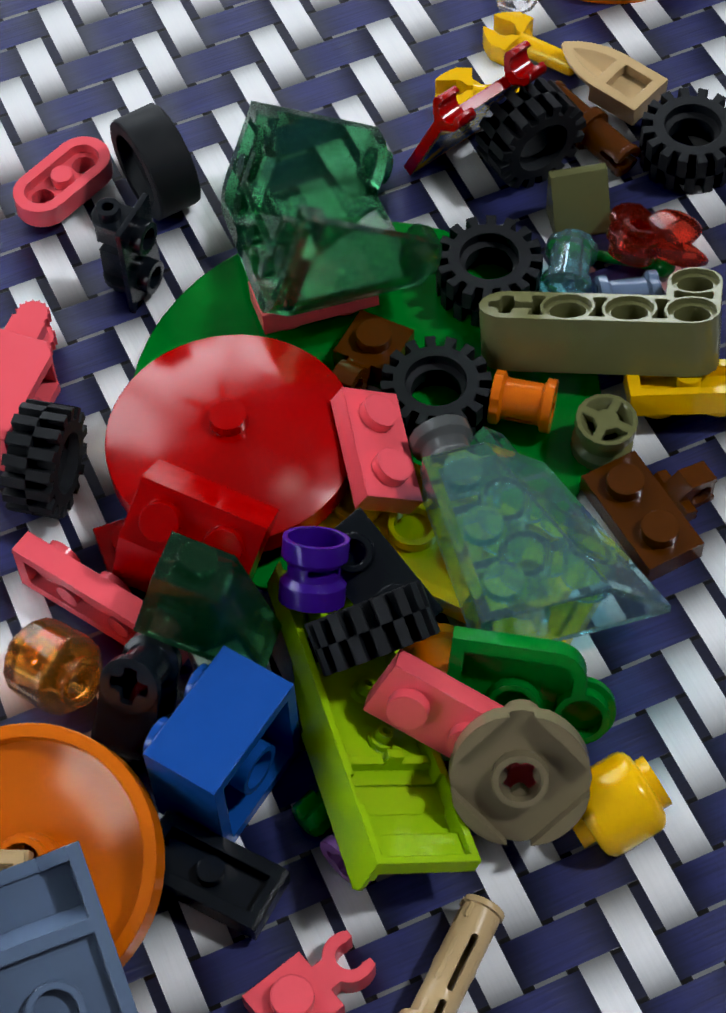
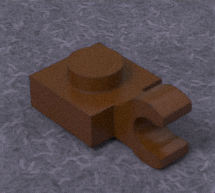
[333,310,414,390]

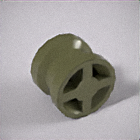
[570,393,638,471]

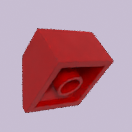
[113,459,280,629]

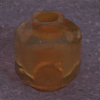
[3,618,103,716]

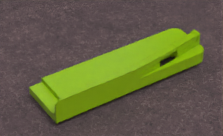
[267,561,481,891]

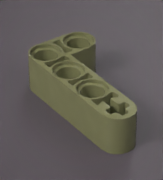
[479,267,723,377]

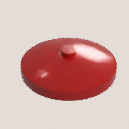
[105,334,350,552]

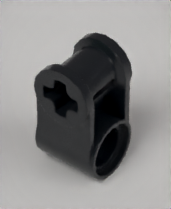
[91,630,182,766]

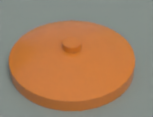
[0,722,165,967]

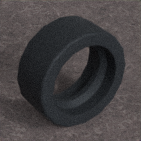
[110,103,201,221]

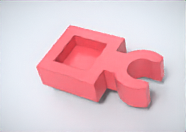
[242,930,376,1013]

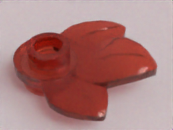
[606,202,709,267]

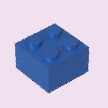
[143,646,302,843]

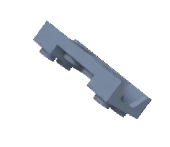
[0,841,138,1013]

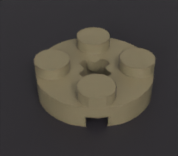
[449,699,592,846]

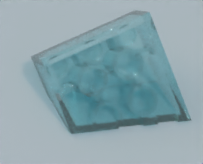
[422,442,671,641]

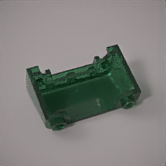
[221,101,442,316]

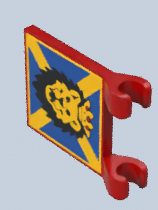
[404,40,547,175]

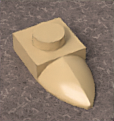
[561,41,668,126]

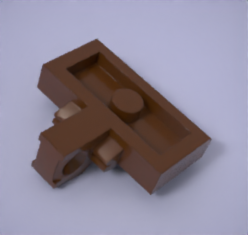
[580,450,717,582]

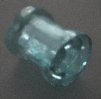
[539,228,599,293]

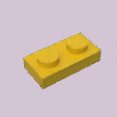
[623,359,726,419]

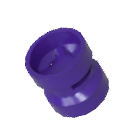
[278,526,350,613]

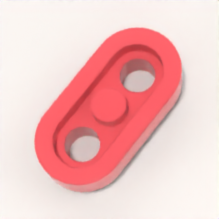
[13,136,113,227]

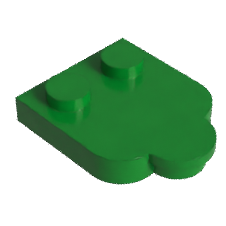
[440,626,616,761]

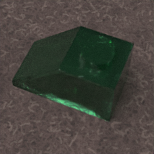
[133,531,282,668]

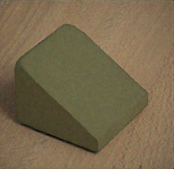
[546,162,611,240]

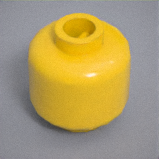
[572,752,672,857]

